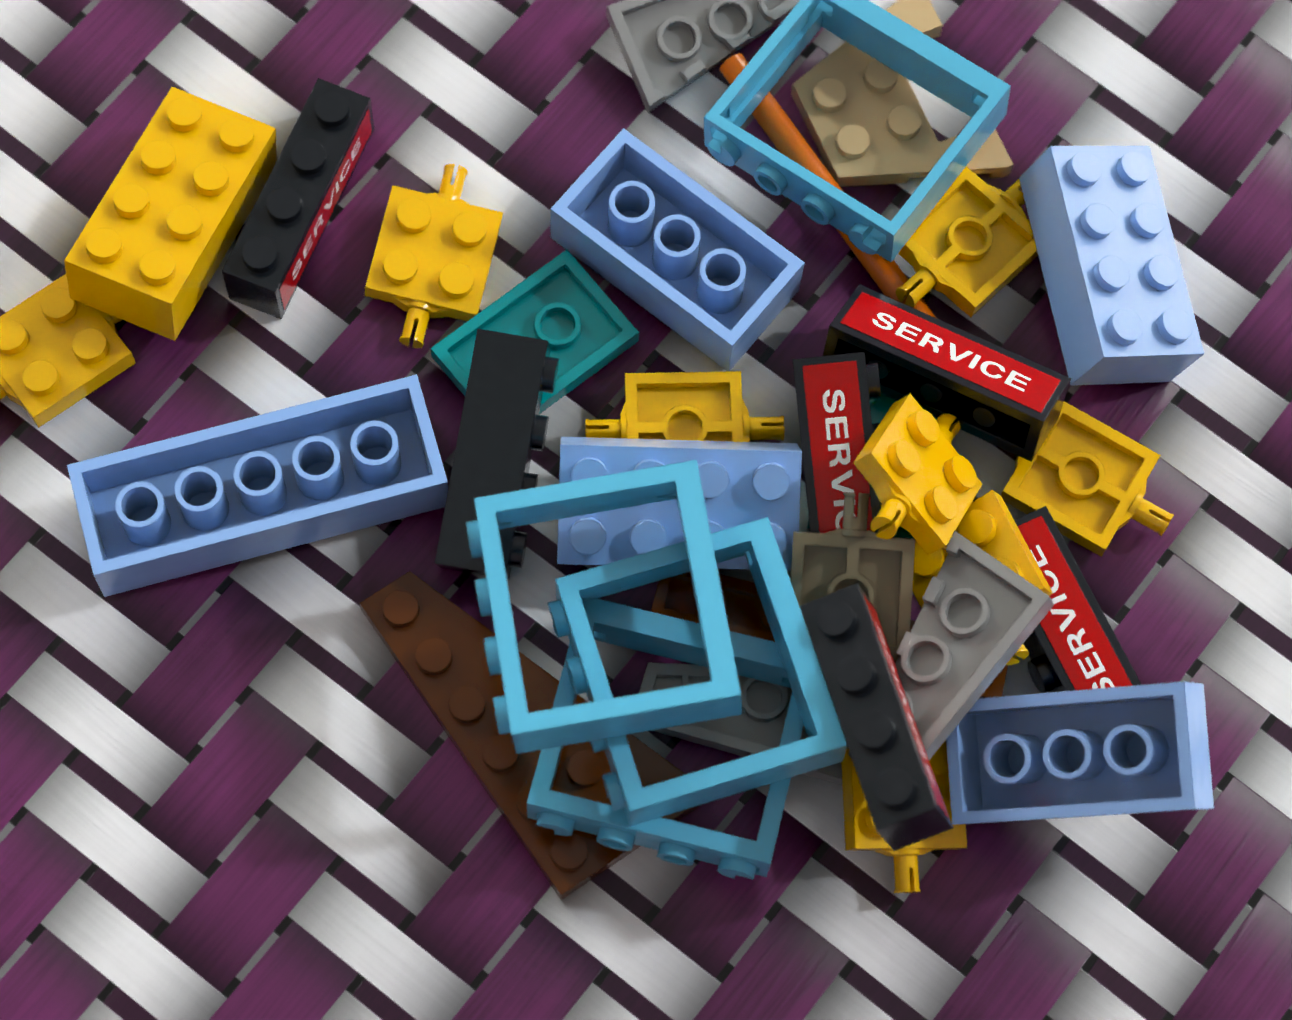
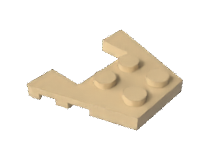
[791,0,1014,187]

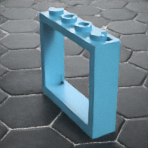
[704,0,1011,262]
[466,460,742,754]
[547,517,847,826]
[527,598,804,879]

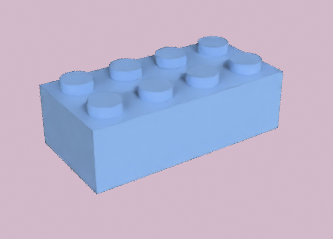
[550,128,805,371]
[1019,146,1204,386]
[557,437,802,571]
[946,681,1214,825]

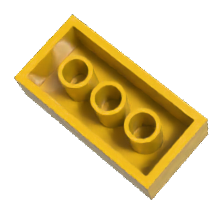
[64,87,277,341]

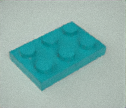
[430,249,639,414]

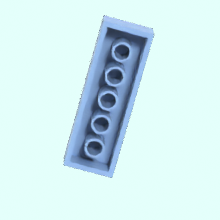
[67,374,448,597]

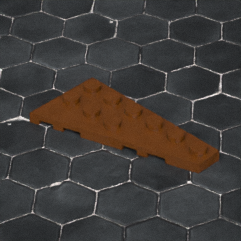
[360,571,703,900]

